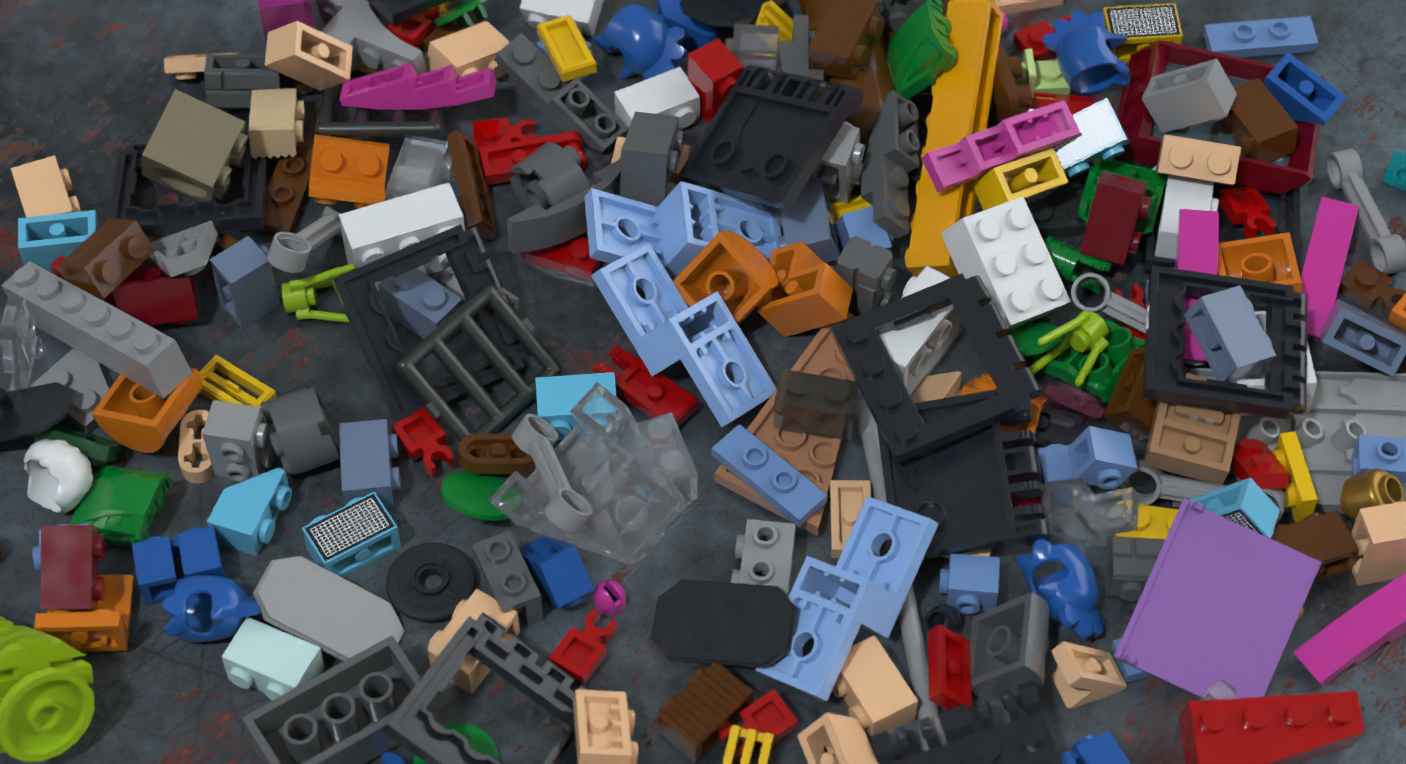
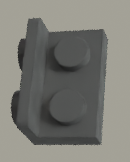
[473,530,543,626]

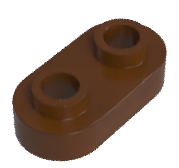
[457,433,536,474]

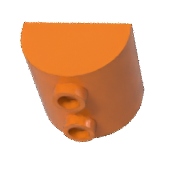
[673,230,778,326]
[1217,232,1302,293]
[91,368,203,453]

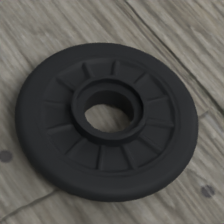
[386,543,476,622]

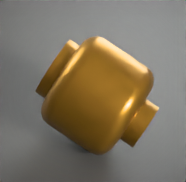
[1340,468,1404,522]

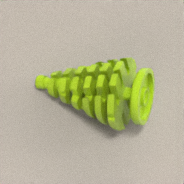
[0,616,95,762]

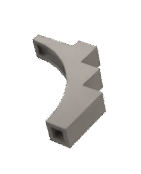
[316,0,427,75]

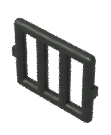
[315,78,450,137]
[397,285,562,442]

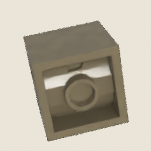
[142,89,248,202]

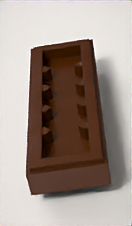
[446,130,499,242]
[255,141,314,235]

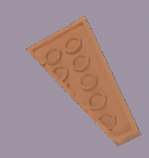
[714,312,857,536]

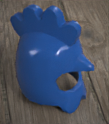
[593,3,687,80]
[1043,10,1130,95]
[1017,539,1107,639]
[162,575,261,643]

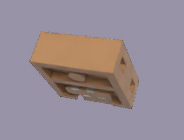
[1143,373,1241,485]

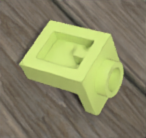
[1017,49,1071,95]

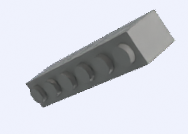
[1,261,192,399]

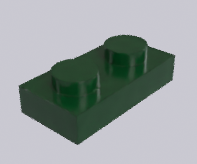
[34,424,125,466]

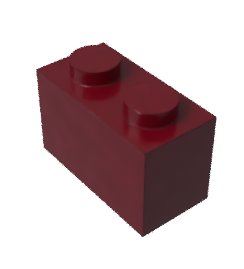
[1079,171,1152,265]
[113,266,201,327]
[40,525,105,611]

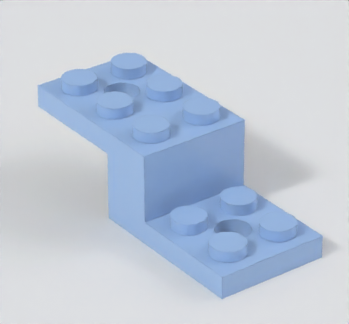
[584,181,781,280]
[591,243,777,427]
[755,496,938,701]

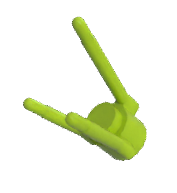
[282,264,355,323]
[1029,311,1109,386]

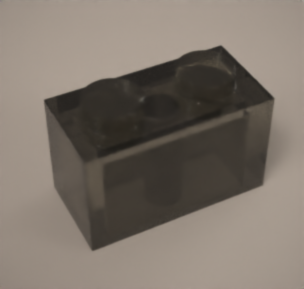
[774,369,860,441]

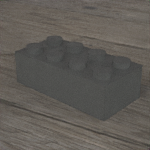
[242,635,438,764]

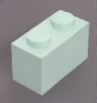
[222,617,325,701]

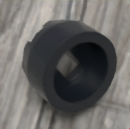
[924,604,961,633]

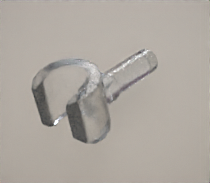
[1199,679,1236,701]

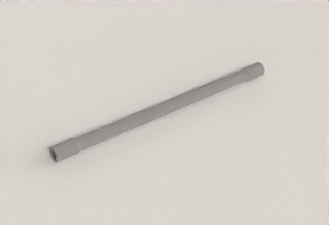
[853,399,947,751]

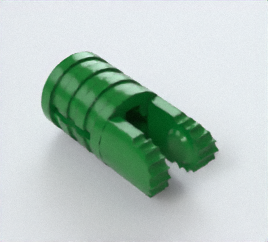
[1044,236,1112,294]

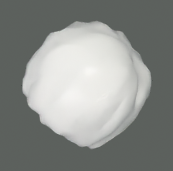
[24,439,93,514]

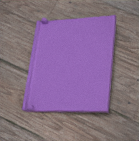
[1114,498,1321,700]

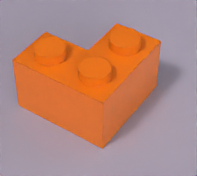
[757,241,853,337]

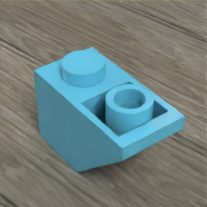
[207,468,292,556]

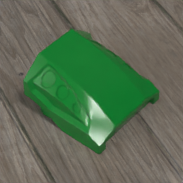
[888,0,957,100]
[1078,157,1168,235]
[1036,312,1145,403]
[70,466,173,549]

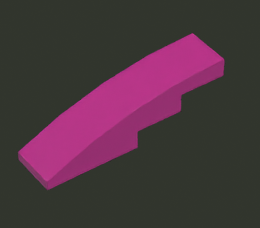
[339,62,497,110]
[922,100,1081,193]
[1300,197,1359,342]
[1175,209,1219,363]
[1293,573,1406,687]

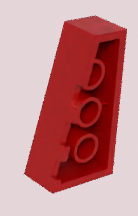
[1178,691,1365,764]

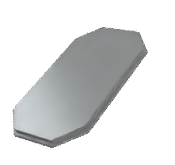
[253,556,405,662]

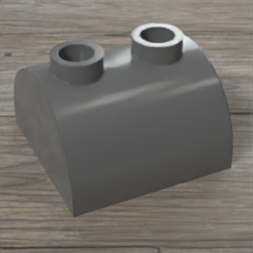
[970,592,1051,701]

